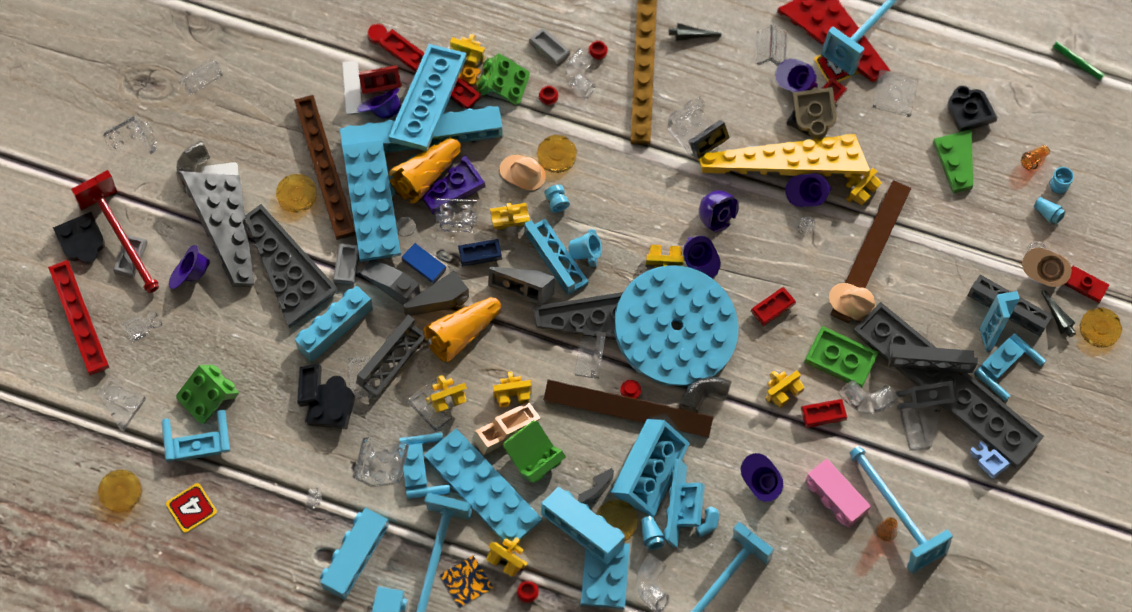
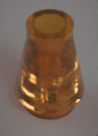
[1021,145,1050,170]
[876,517,898,541]

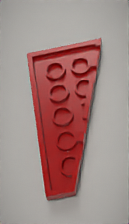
[777,0,891,83]

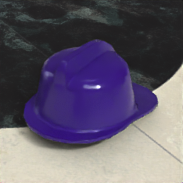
[775,58,818,92]
[357,88,402,118]
[785,174,832,207]
[683,236,721,279]
[169,245,210,289]
[740,453,783,502]

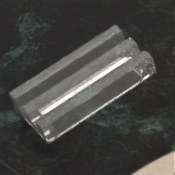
[348,356,372,399]

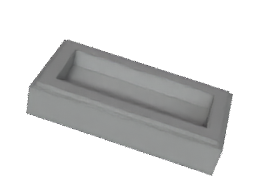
[529,27,571,66]
[113,235,148,278]
[333,244,359,286]

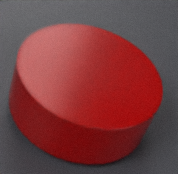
[367,24,387,44]

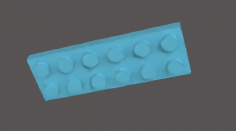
[388,44,467,151]
[342,140,401,262]
[424,428,542,542]

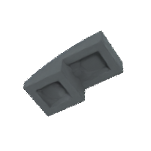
[578,468,614,506]

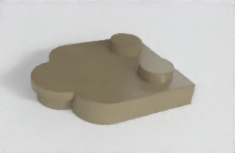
[793,88,837,139]

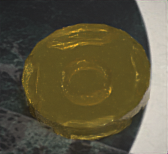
[537,135,577,173]
[276,174,317,213]
[1079,307,1123,348]
[98,469,143,512]
[596,500,638,541]

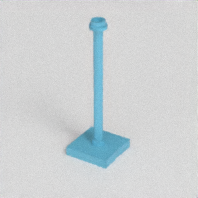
[821,0,897,76]
[849,446,953,574]
[416,493,472,612]
[691,522,774,612]

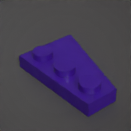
[422,155,486,214]

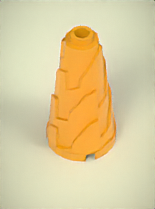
[388,138,461,203]
[423,297,502,362]

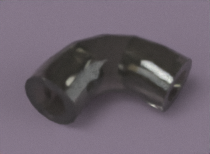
[175,141,210,193]
[679,376,732,413]

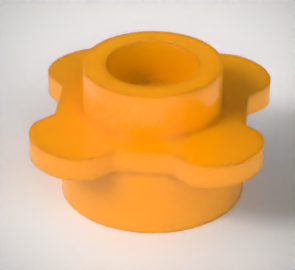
[458,64,480,85]

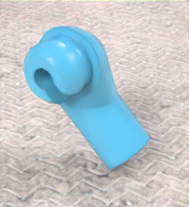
[695,507,720,538]

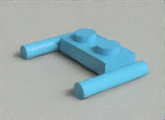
[974,333,1046,402]
[161,410,230,462]
[400,432,450,499]

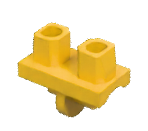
[450,34,485,68]
[846,168,882,206]
[490,203,530,230]
[646,245,684,268]
[765,370,805,408]
[493,371,532,407]
[425,375,467,413]
[486,538,528,577]

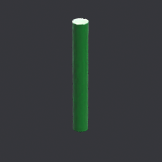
[1053,41,1105,81]

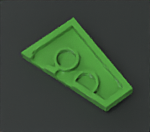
[933,130,974,194]

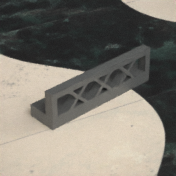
[967,274,1053,337]
[356,315,425,397]
[889,344,978,373]

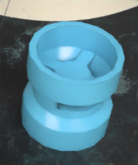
[1049,167,1074,194]
[544,184,570,213]

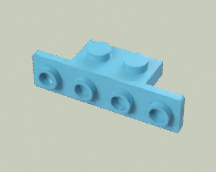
[664,459,705,547]

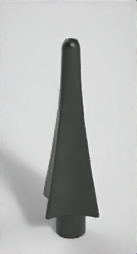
[668,23,722,41]
[1041,289,1076,338]

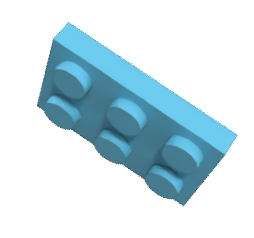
[581,543,630,610]

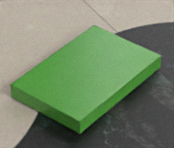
[804,326,879,389]

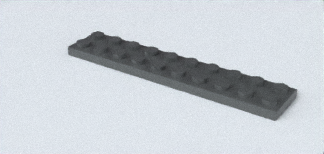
[853,302,1044,468]

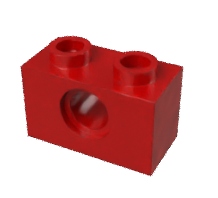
[358,65,402,94]

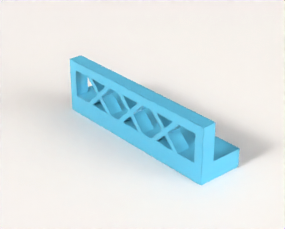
[524,219,589,296]
[979,291,1020,351]

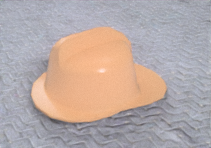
[499,155,546,191]
[1022,247,1072,287]
[829,283,876,322]

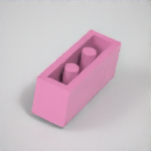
[805,459,871,528]

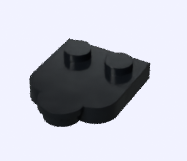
[947,86,998,132]
[53,212,105,264]
[305,376,355,430]

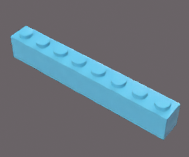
[340,106,503,155]

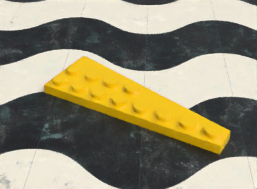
[698,134,870,177]

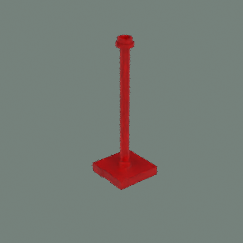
[71,170,159,293]

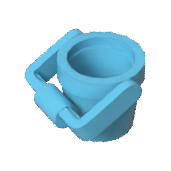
[568,229,602,267]

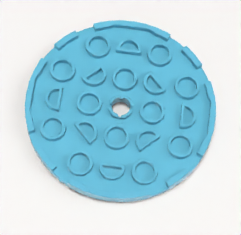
[614,265,739,387]

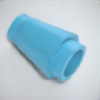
[1034,197,1066,225]
[641,516,665,550]

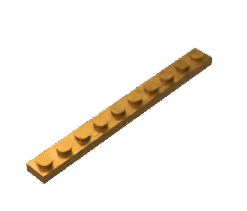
[630,0,657,145]

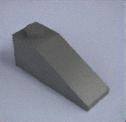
[359,260,420,305]
[488,267,555,305]
[403,271,469,316]

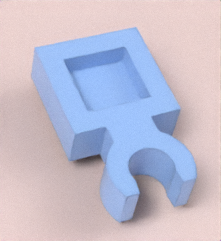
[970,441,1009,479]

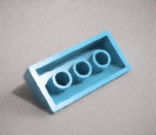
[611,419,690,516]

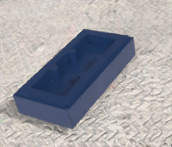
[458,239,502,267]

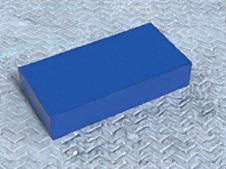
[402,243,446,284]

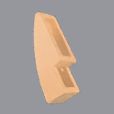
[472,402,540,456]

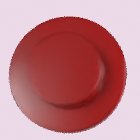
[588,40,608,60]
[539,86,559,105]
[620,380,641,399]
[517,581,539,603]

